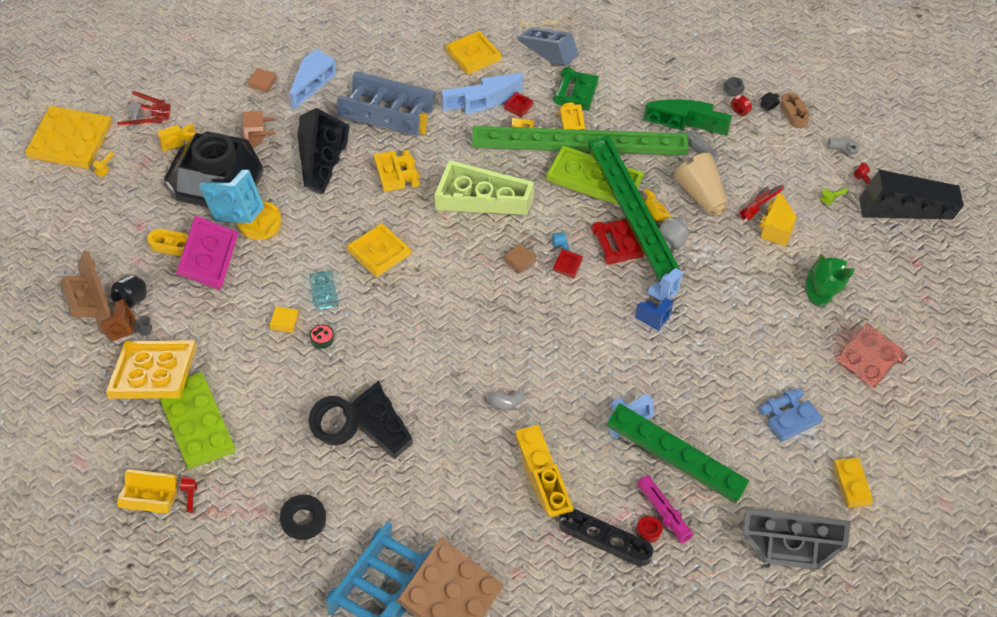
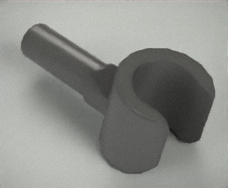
[132,316,152,335]

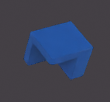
[635,297,673,331]

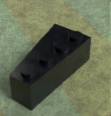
[859,169,964,220]

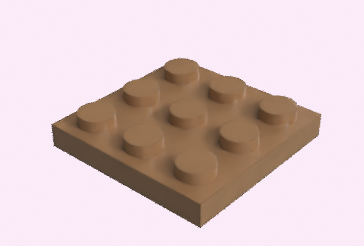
[396,537,504,617]

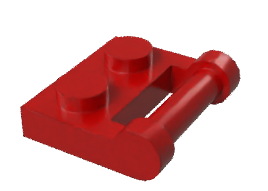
[591,219,644,264]

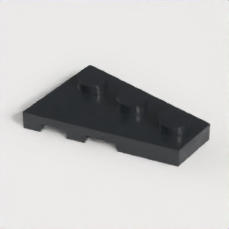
[343,380,413,459]

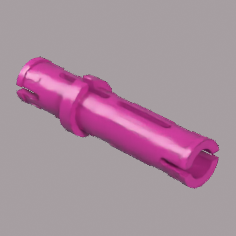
[637,475,694,543]

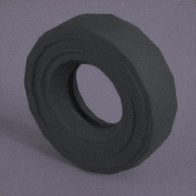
[280,495,326,540]

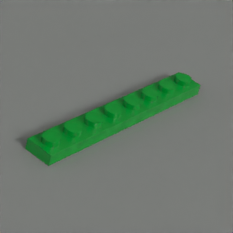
[588,135,680,284]

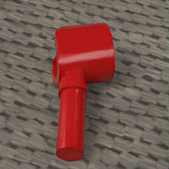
[854,162,871,185]
[180,476,197,513]

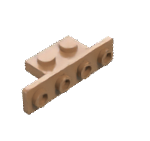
[61,251,113,334]

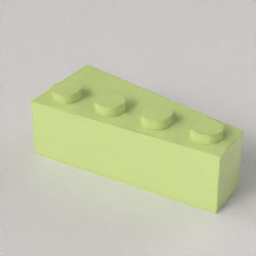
[434,160,534,215]

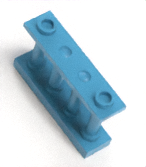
[326,521,433,617]

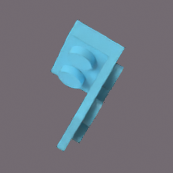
[199,170,264,223]

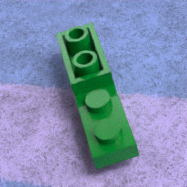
[643,99,732,136]

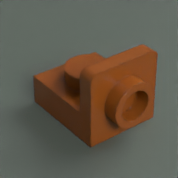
[101,299,135,341]

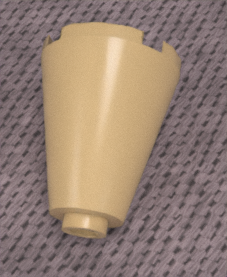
[674,153,728,216]

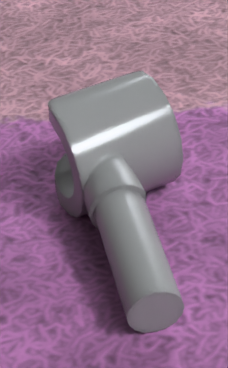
[127,101,143,131]

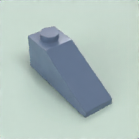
[518,27,579,66]

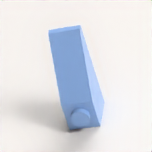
[290,49,336,110]

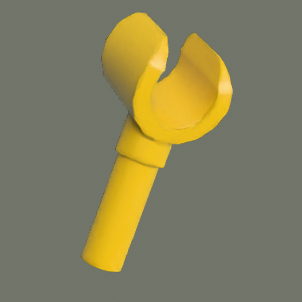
[93,152,114,177]

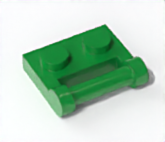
[553,67,599,111]

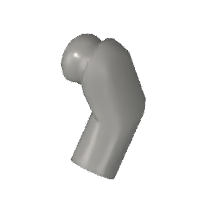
[828,138,860,156]

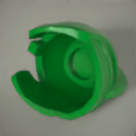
[806,254,855,307]

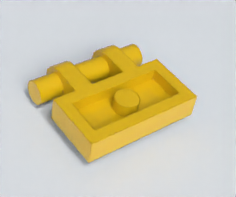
[374,150,420,192]

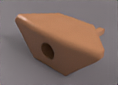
[243,111,275,148]

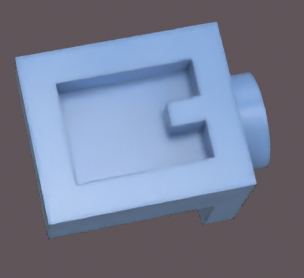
[648,268,683,301]

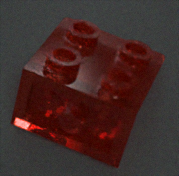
[837,322,908,388]

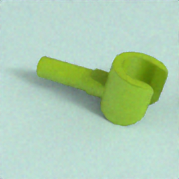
[819,188,848,205]

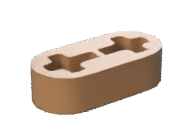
[780,93,810,128]

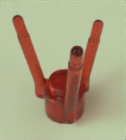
[117,91,171,125]

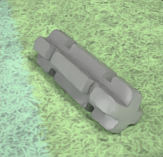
[686,129,719,161]

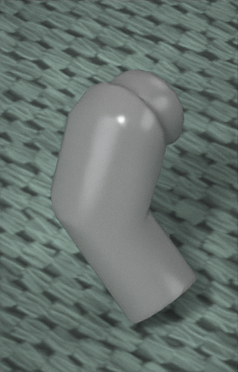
[488,390,526,411]

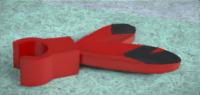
[739,185,784,221]

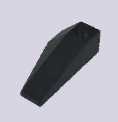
[297,108,349,194]

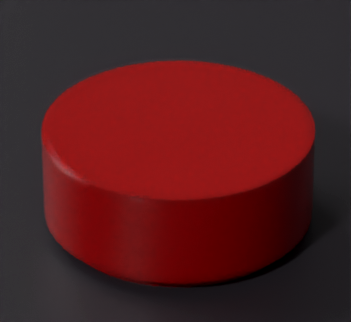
[731,94,752,116]
[636,516,663,543]

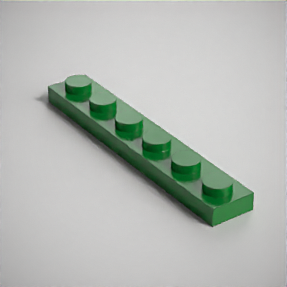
[605,403,750,503]

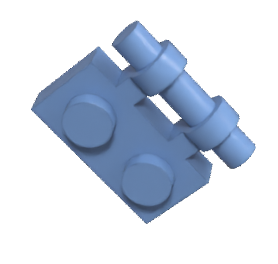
[758,388,823,442]

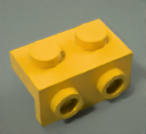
[117,469,177,513]

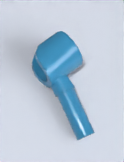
[552,232,571,252]

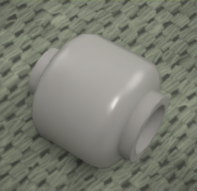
[659,217,689,250]

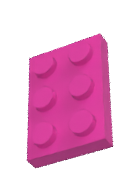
[175,215,239,290]

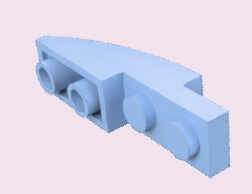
[441,73,523,114]

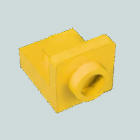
[557,103,585,130]

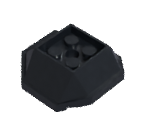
[163,131,263,208]

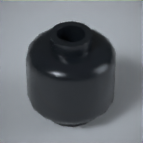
[111,274,147,308]

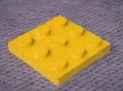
[25,105,113,169]
[106,340,197,399]

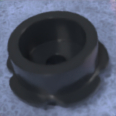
[760,92,780,111]

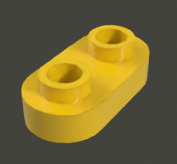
[147,229,188,256]

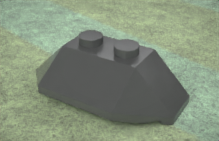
[743,508,851,569]

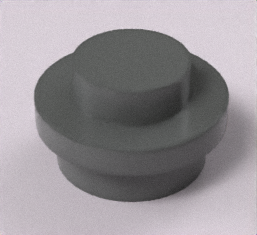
[723,77,745,96]

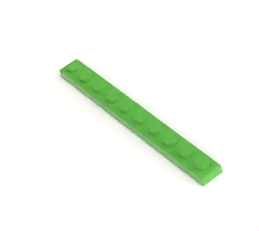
[472,126,689,155]

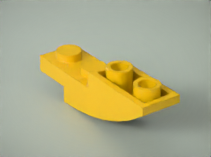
[515,424,574,518]

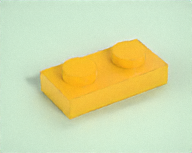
[833,457,873,508]

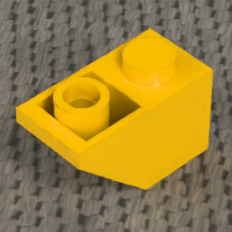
[759,193,797,247]

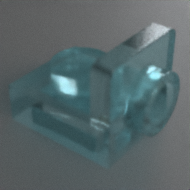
[310,271,338,310]

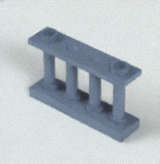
[337,71,435,136]

